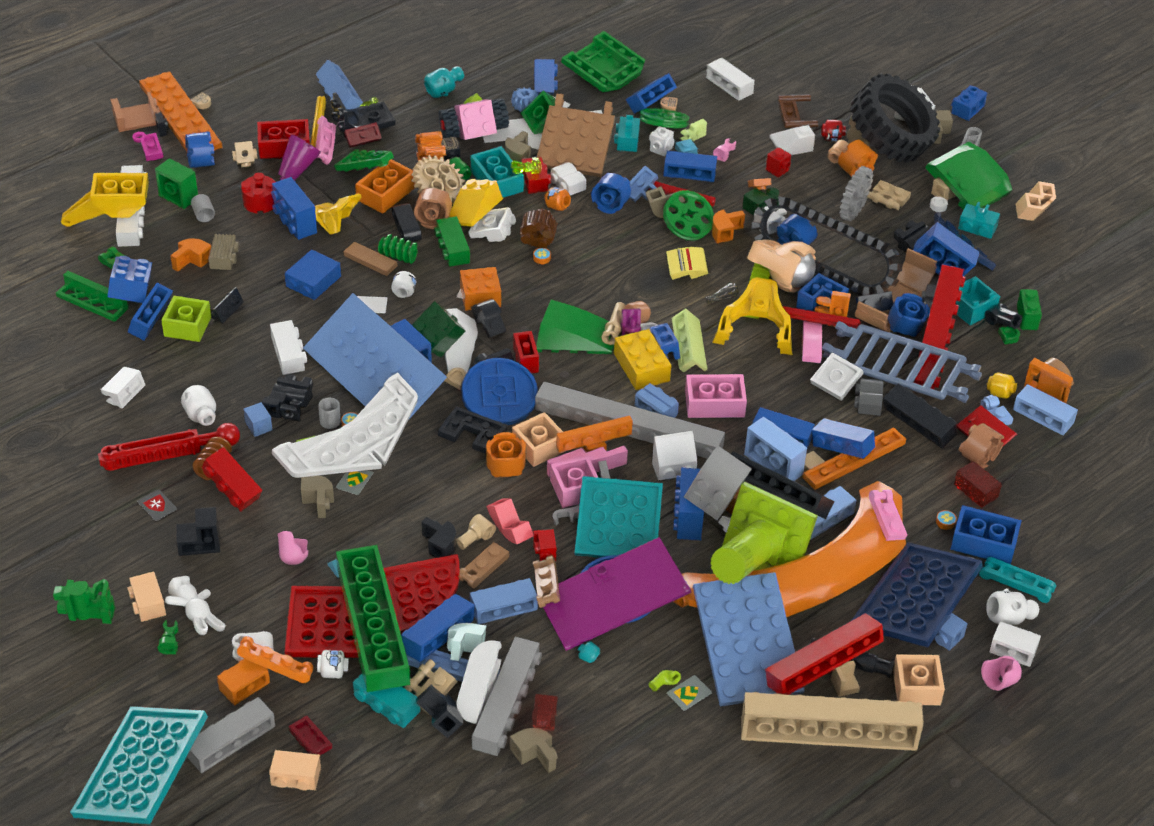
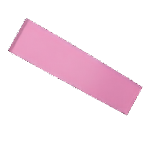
[802,321,822,363]
[547,446,628,476]

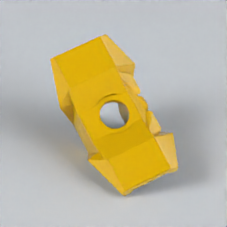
[315,193,361,234]

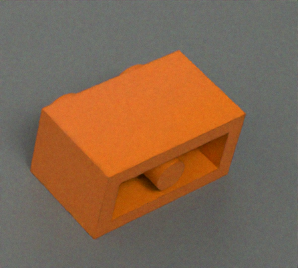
[217,659,270,706]

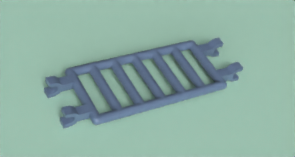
[822,321,982,403]

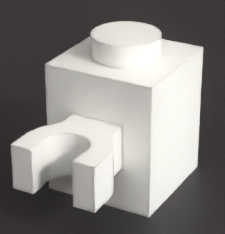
[754,206,787,234]

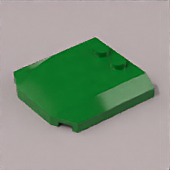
[561,31,645,92]
[925,141,1012,210]

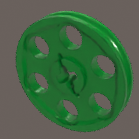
[639,108,690,128]
[663,190,714,241]

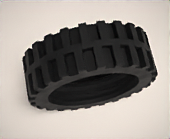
[850,73,940,163]

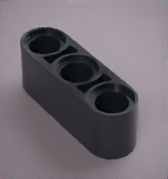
[392,203,422,243]

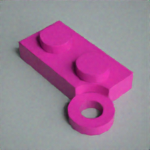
[133,132,163,161]

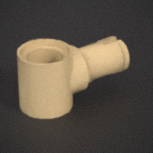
[456,514,496,550]

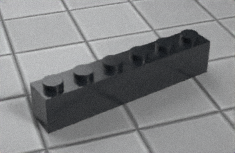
[731,452,835,519]

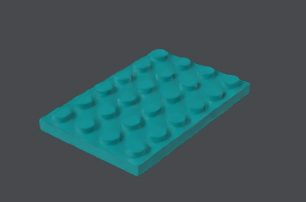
[70,707,208,824]

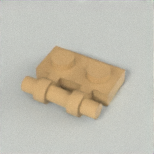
[867,180,911,210]
[404,659,457,714]

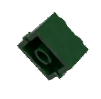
[412,301,466,358]

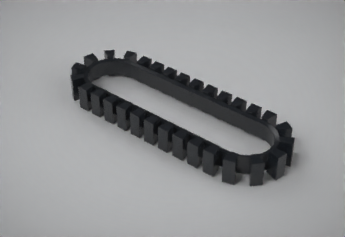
[752,196,902,295]

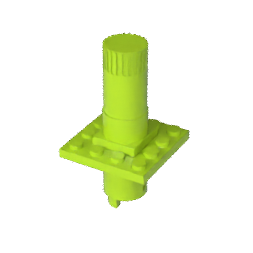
[711,482,818,584]

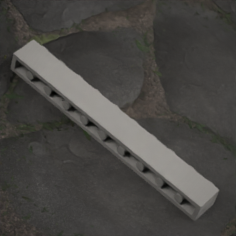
[535,382,725,459]

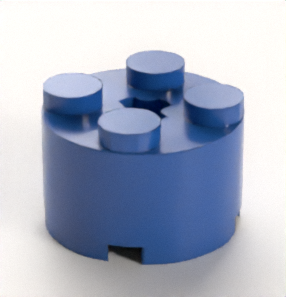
[185,131,215,168]
[591,173,631,214]
[777,213,818,245]
[888,293,930,336]

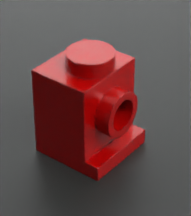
[533,529,556,561]

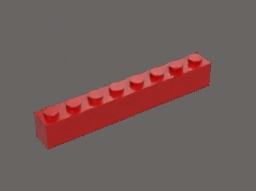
[913,265,966,390]

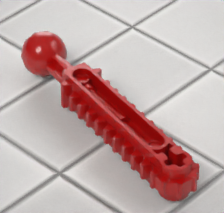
[98,423,240,471]

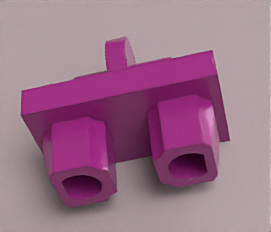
[621,308,641,336]

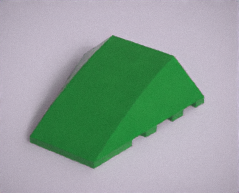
[536,300,619,354]

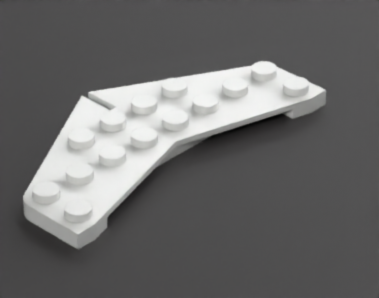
[272,373,418,478]

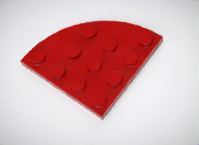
[383,554,460,634]

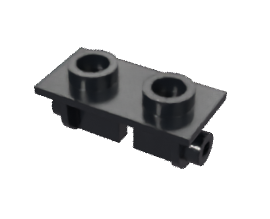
[210,287,244,324]

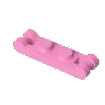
[316,116,336,165]

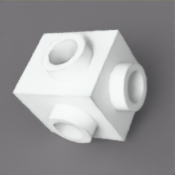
[649,126,674,156]

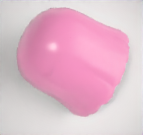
[278,531,308,565]
[981,656,1022,691]

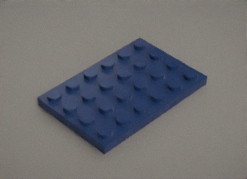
[851,542,983,648]

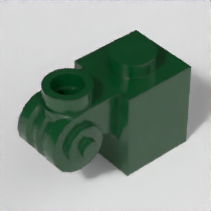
[742,187,779,216]

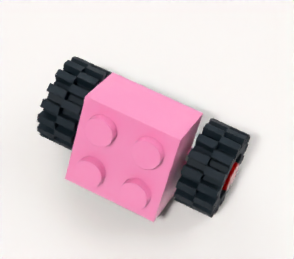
[438,98,509,140]

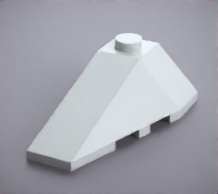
[444,308,478,373]

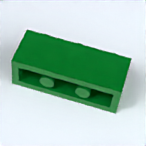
[434,216,470,267]

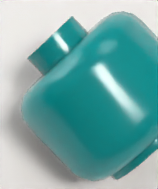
[578,641,600,663]

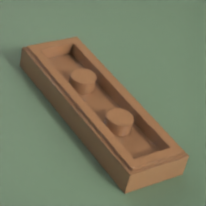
[344,242,397,276]

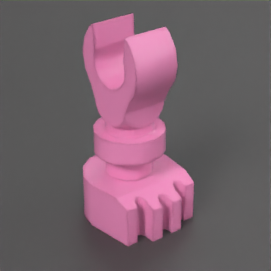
[713,139,736,162]

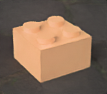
[512,412,566,467]
[893,655,945,705]

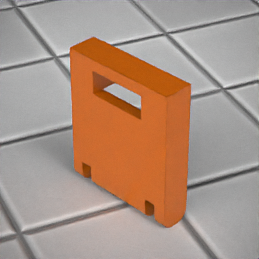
[1023,358,1073,403]

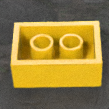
[614,329,671,390]

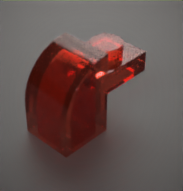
[532,694,558,731]

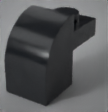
[471,299,506,338]
[422,517,456,558]
[416,685,463,738]

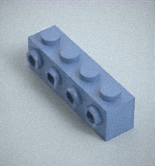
[316,60,363,109]

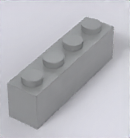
[187,697,275,773]

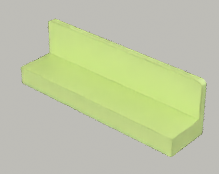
[672,309,707,372]

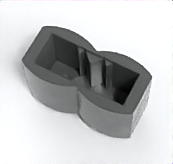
[854,378,883,416]

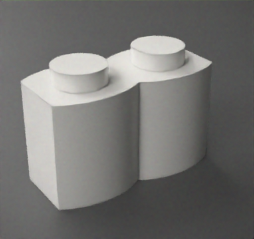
[550,162,586,195]

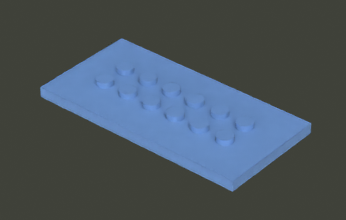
[303,293,447,419]

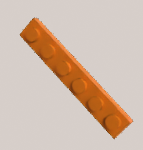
[803,428,906,490]

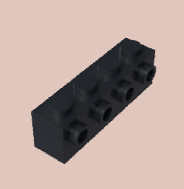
[883,383,957,449]

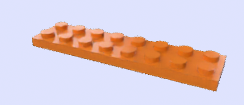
[139,72,222,153]

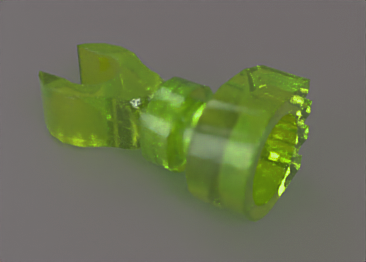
[511,158,542,174]

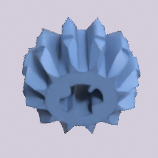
[511,87,538,112]

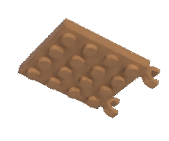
[537,94,615,177]

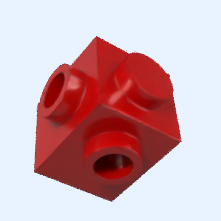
[766,147,791,178]

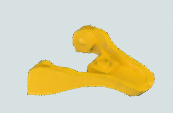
[712,277,793,355]

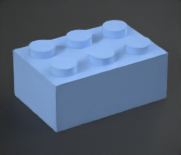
[744,416,807,481]

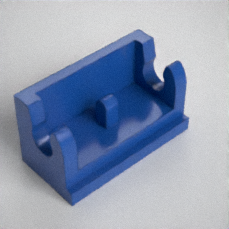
[650,323,680,360]

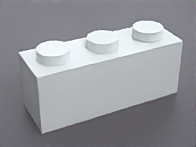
[706,58,754,101]
[270,320,307,375]

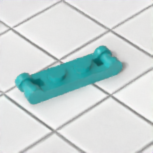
[979,557,1056,603]

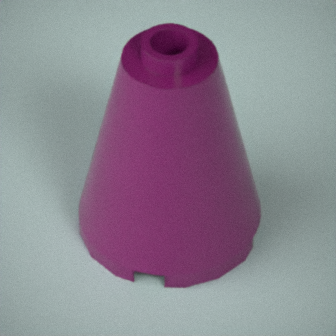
[278,134,321,181]

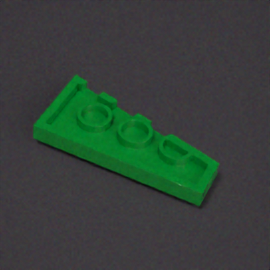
[334,149,394,172]

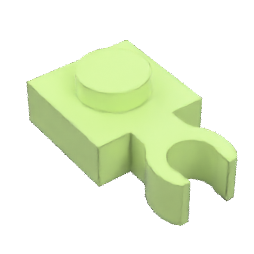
[680,119,707,141]

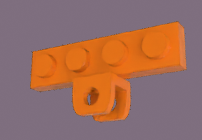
[556,415,633,453]

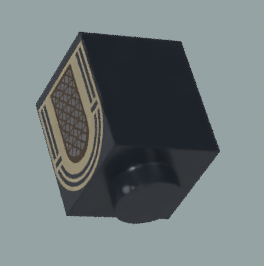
[441,136,460,162]

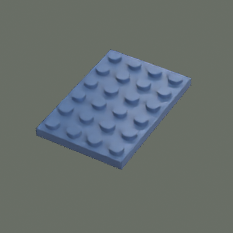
[693,572,805,706]

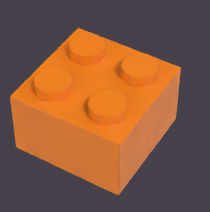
[460,267,501,311]

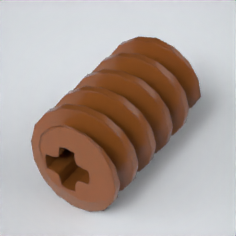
[192,437,232,480]

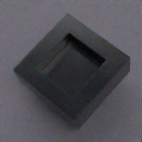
[155,112,168,137]

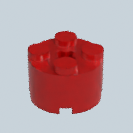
[241,173,276,213]

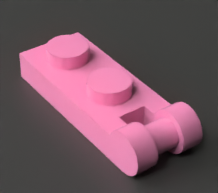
[869,490,907,541]

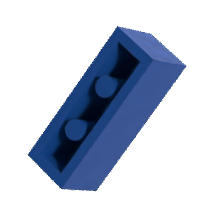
[626,73,677,113]
[664,151,717,182]
[128,283,173,340]
[752,407,815,449]
[812,419,875,459]

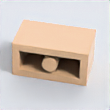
[127,572,166,622]
[270,750,321,790]

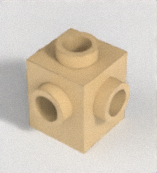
[232,141,257,168]

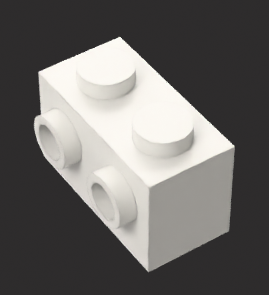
[989,621,1041,667]

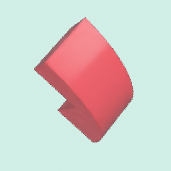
[486,498,533,544]

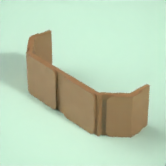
[855,248,937,333]

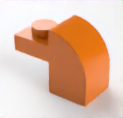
[712,209,745,243]
[171,238,211,271]

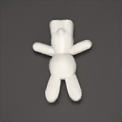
[165,576,226,635]

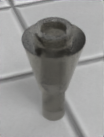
[705,282,739,304]

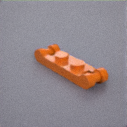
[237,636,314,683]

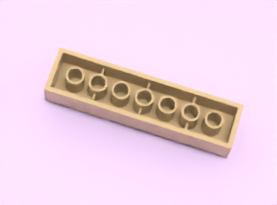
[741,692,923,751]

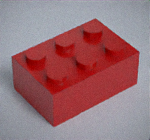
[257,119,310,159]

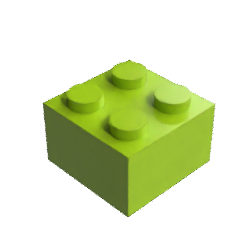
[162,296,211,342]

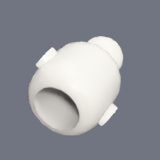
[181,385,216,426]
[986,589,1039,625]

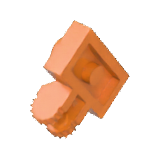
[815,291,851,327]

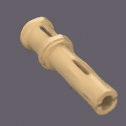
[602,302,625,345]

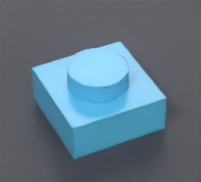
[675,139,698,154]

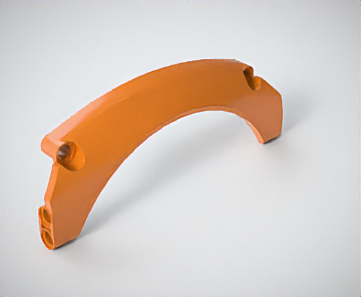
[673,481,906,617]

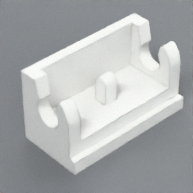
[101,367,145,408]

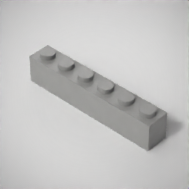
[472,637,542,756]

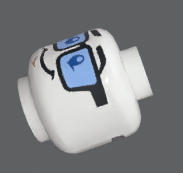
[391,271,417,298]
[317,650,349,679]

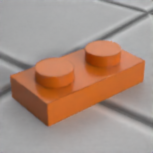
[748,178,771,190]

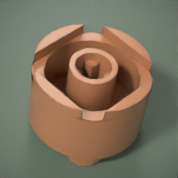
[414,188,452,229]
[959,423,1004,469]

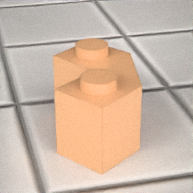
[1016,181,1056,221]

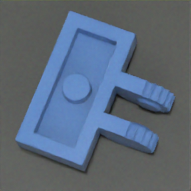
[630,166,658,202]

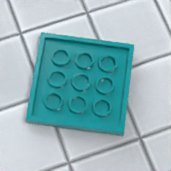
[575,476,663,558]

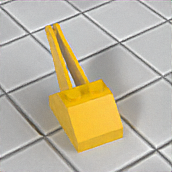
[61,173,149,227]

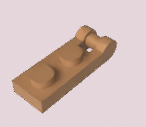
[459,542,509,589]

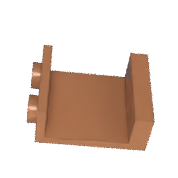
[111,92,160,132]

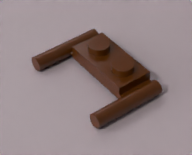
[778,95,818,128]

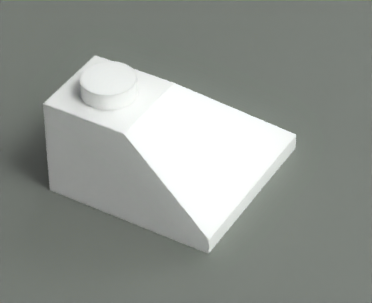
[770,125,815,155]

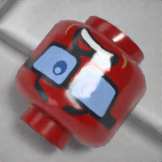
[821,120,846,141]

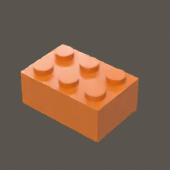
[355,160,416,213]

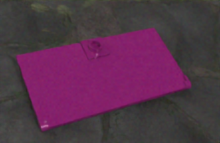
[543,537,691,651]

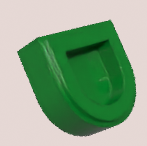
[998,327,1020,345]

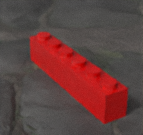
[765,613,884,695]

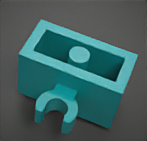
[614,115,640,152]
[958,202,1000,239]

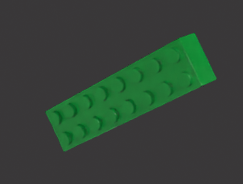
[336,545,410,692]

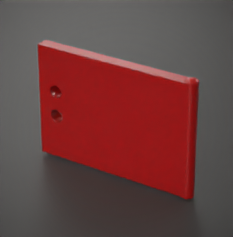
[957,405,1017,446]

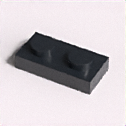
[855,291,893,311]

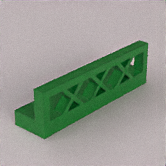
[56,271,128,322]

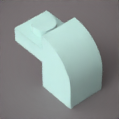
[447,623,486,661]

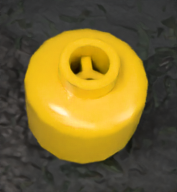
[987,373,1017,399]

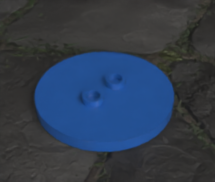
[462,358,538,426]

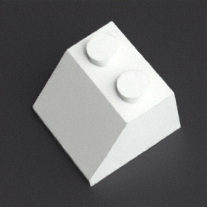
[652,431,697,480]

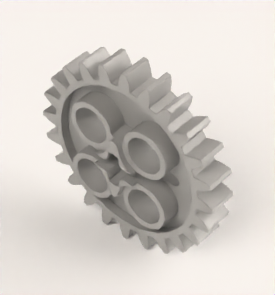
[839,166,874,221]

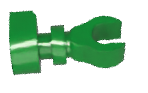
[158,620,178,655]

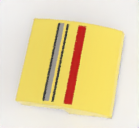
[667,247,708,280]

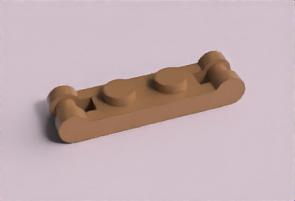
[533,555,560,608]

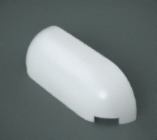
[457,641,501,724]

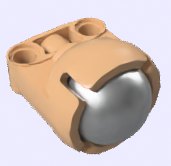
[747,240,816,293]

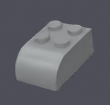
[684,446,751,520]

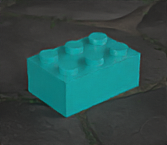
[471,146,524,198]

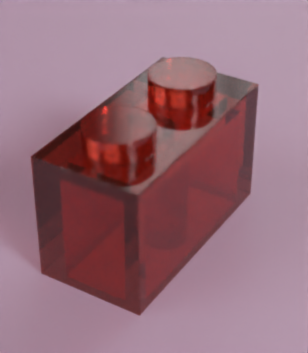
[954,461,1002,507]

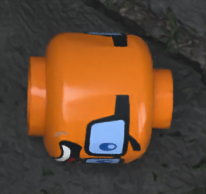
[545,187,571,211]

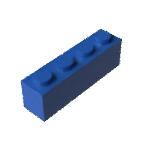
[401,594,475,662]

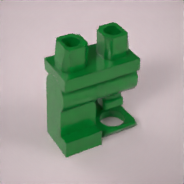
[53,579,116,624]

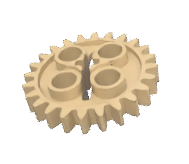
[411,155,465,204]

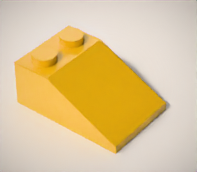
[448,179,503,226]

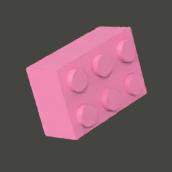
[685,374,747,418]

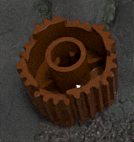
[520,208,558,248]

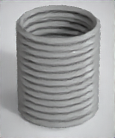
[191,194,215,222]
[318,397,341,429]

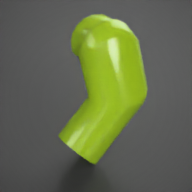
[649,670,681,691]

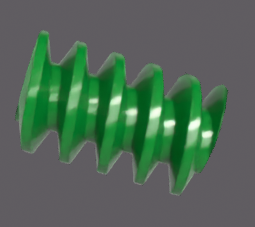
[378,234,418,265]

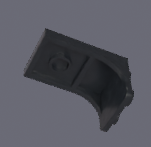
[331,93,396,138]

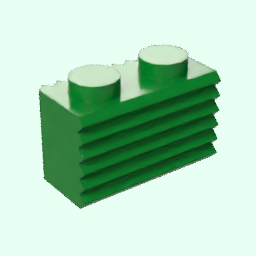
[1017,289,1042,330]

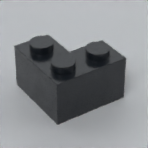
[177,507,220,556]

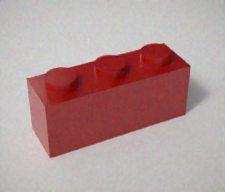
[202,447,263,511]

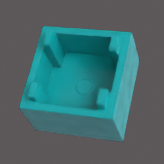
[956,276,1000,325]

